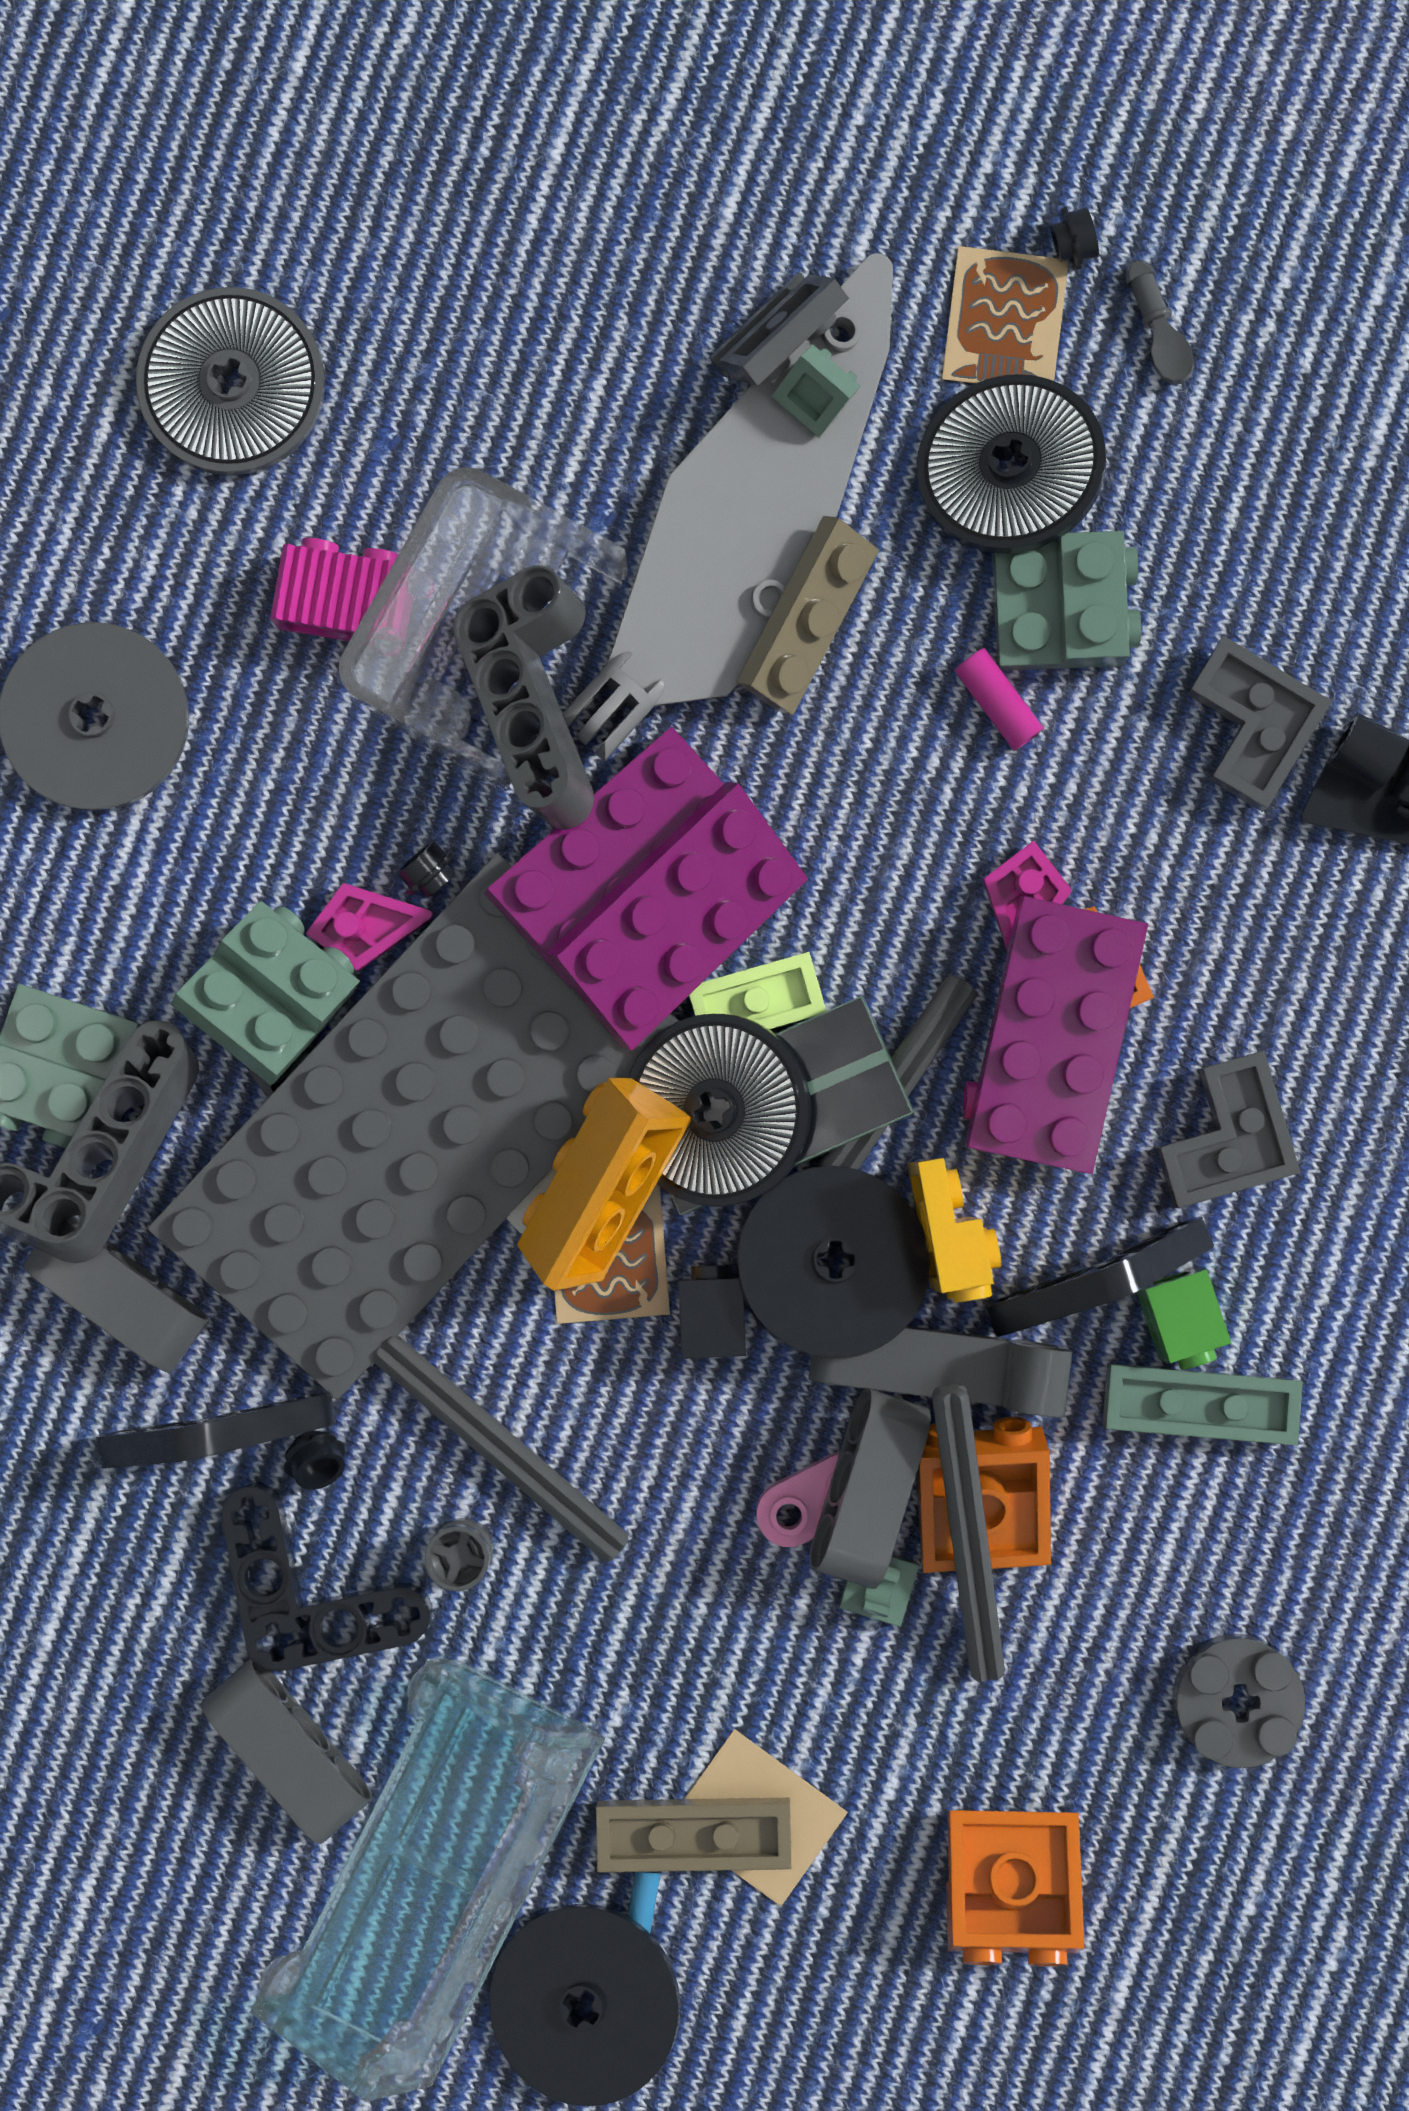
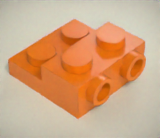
[916,1417,1051,1573]
[946,1810,1084,1967]

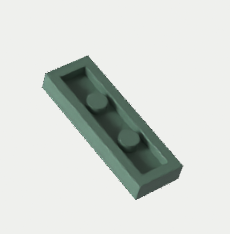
[1102,1363,1303,1446]

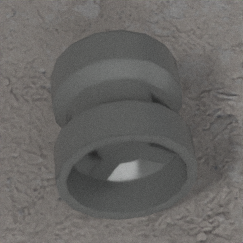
[424,1518,494,1592]

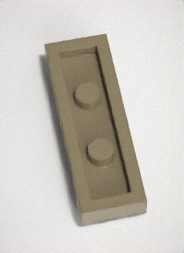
[737,515,879,715]
[596,1797,791,1872]

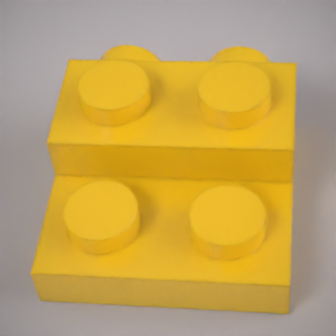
[907,1158,1001,1303]

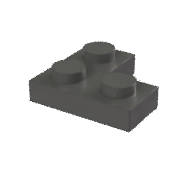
[1187,636,1332,812]
[1156,1051,1301,1208]

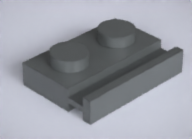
[709,272,849,386]

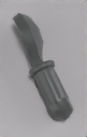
[1125,259,1195,385]

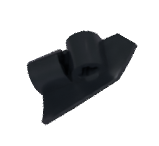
[1300,712,1409,845]

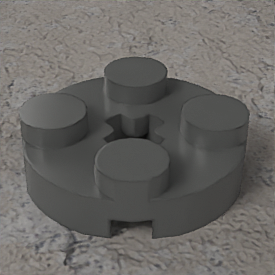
[1172,1634,1305,1768]

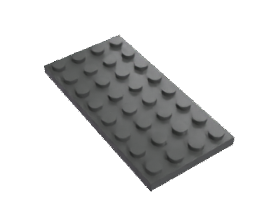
[147,853,679,1400]

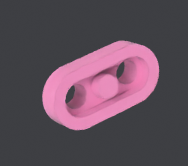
[756,1451,840,1547]

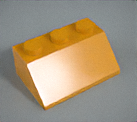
[517,1078,692,1291]

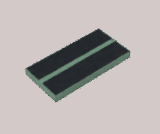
[671,996,915,1216]

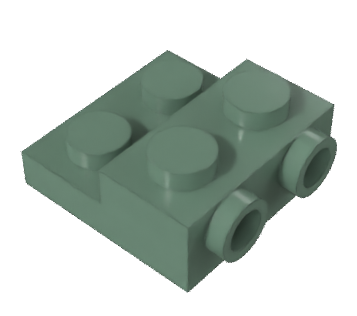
[992,531,1141,671]
[171,901,360,1086]
[0,983,142,1148]

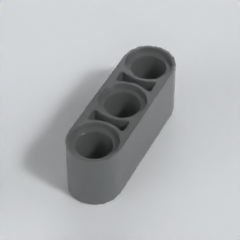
[22,1216,210,1373]
[809,1388,931,1589]
[201,1659,372,1844]

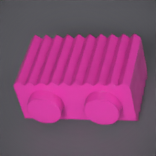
[270,538,414,650]

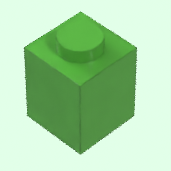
[1137,1267,1232,1370]

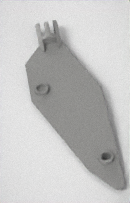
[562,253,893,762]

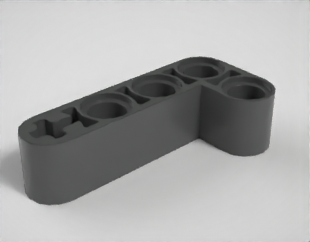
[453,565,594,830]
[0,1020,199,1263]
[808,1326,1072,1418]

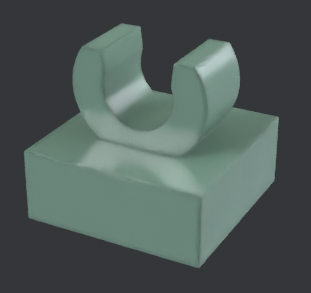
[772,344,860,438]
[838,1554,919,1627]

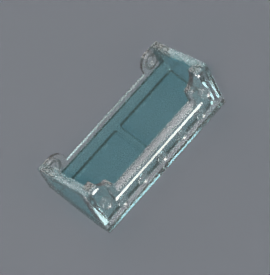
[250,1658,605,2102]

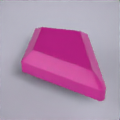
[982,841,1072,951]
[306,883,434,972]

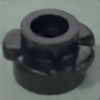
[1050,207,1099,270]
[396,840,455,898]
[284,1430,345,1490]

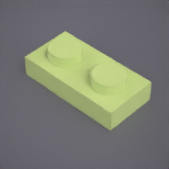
[689,952,826,1030]

